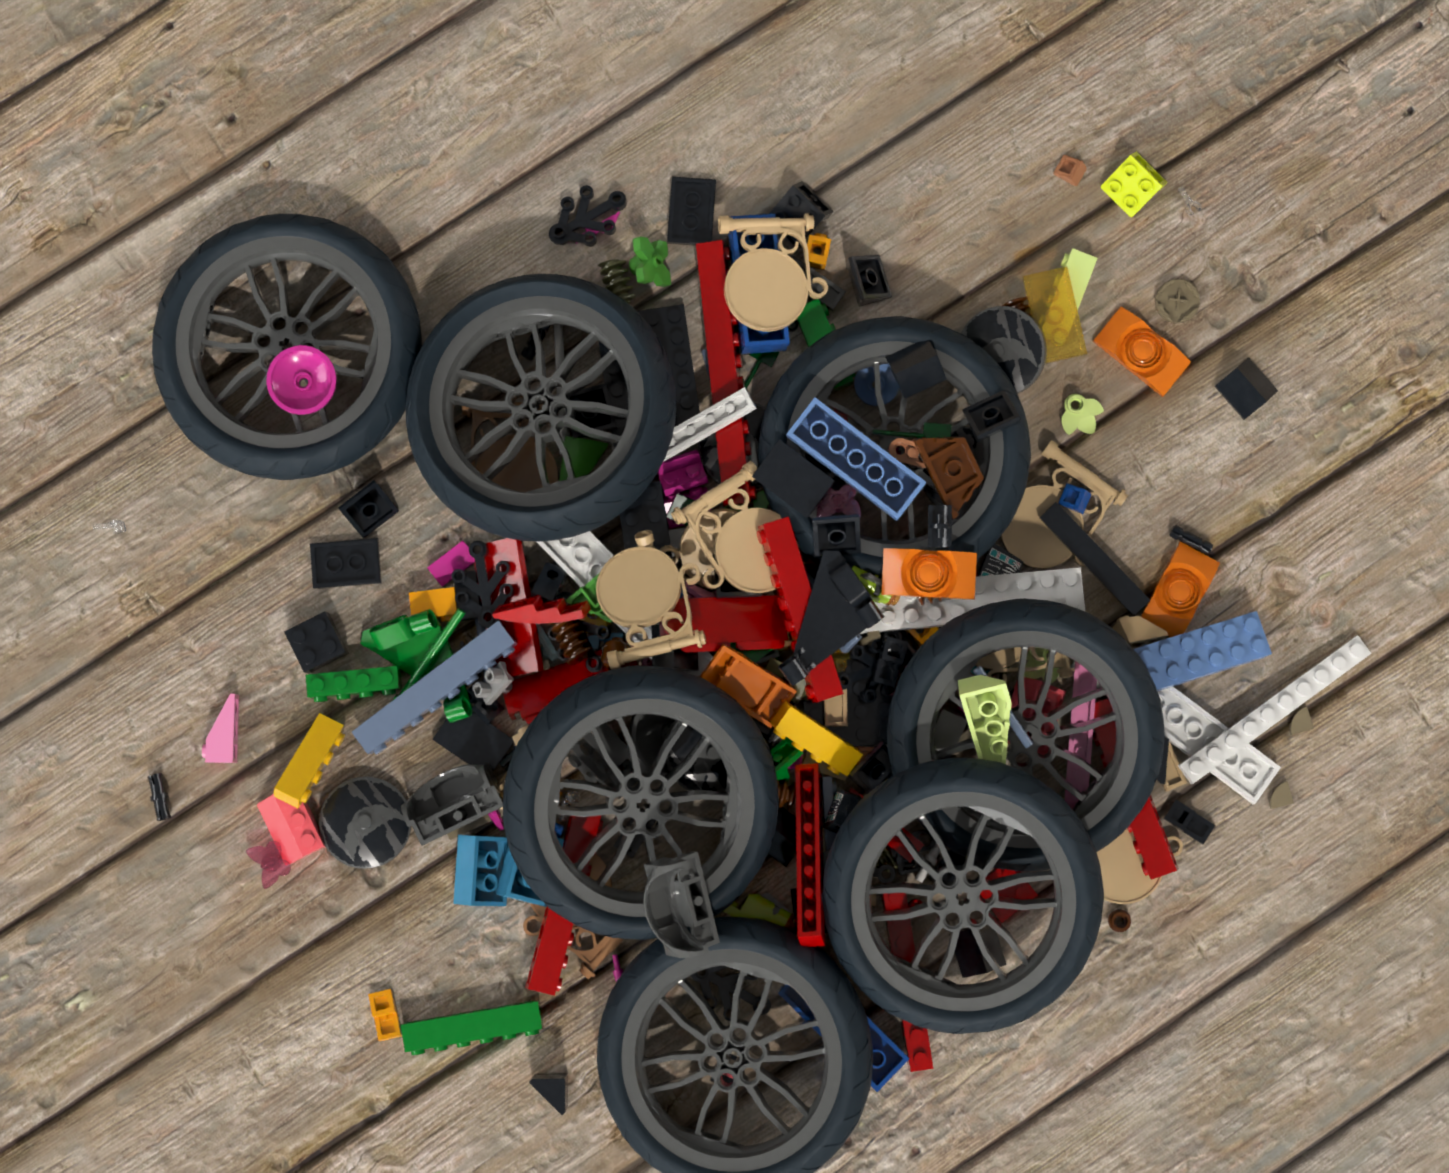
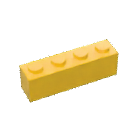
[770,700,863,776]
[274,713,345,809]

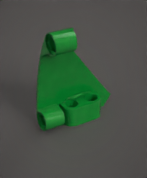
[360,609,472,723]

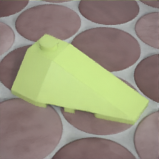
[958,675,1012,764]

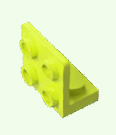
[1101,151,1168,217]

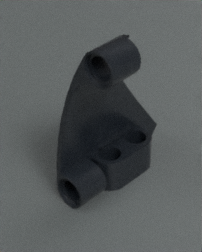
[778,550,884,686]

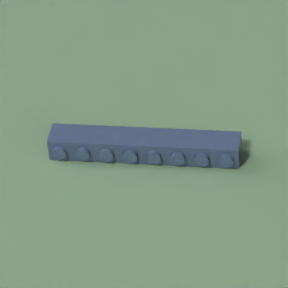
[352,621,518,755]

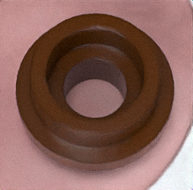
[1108,909,1131,932]

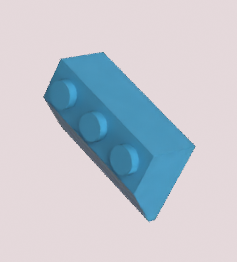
[453,835,508,906]
[496,838,564,907]

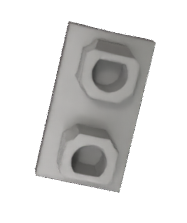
[472,662,513,705]

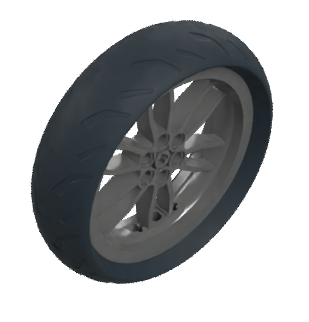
[406,274,676,542]

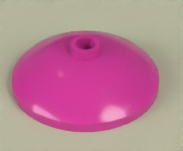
[266,345,337,415]

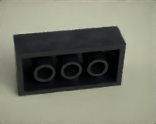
[620,481,672,559]

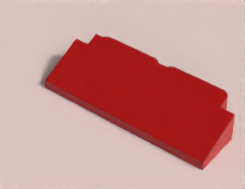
[474,538,544,677]
[659,595,789,652]
[502,641,637,725]

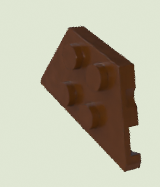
[913,436,984,519]

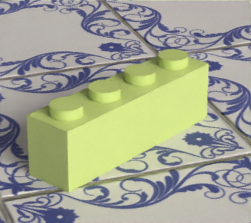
[1038,248,1098,345]

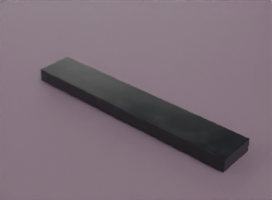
[1039,502,1150,616]

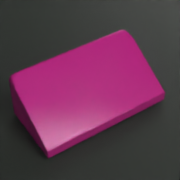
[427,541,475,587]

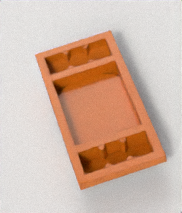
[1092,307,1191,397]
[1140,541,1220,638]
[881,548,977,600]
[700,644,797,728]

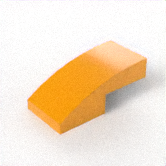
[368,989,402,1042]

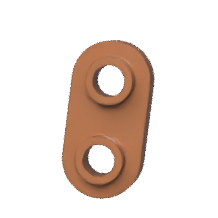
[888,438,926,469]

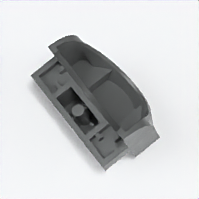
[567,723,649,799]
[401,763,503,846]
[644,851,720,958]

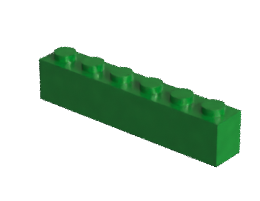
[401,1000,544,1055]

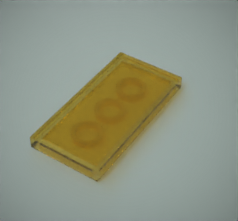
[1022,267,1087,364]

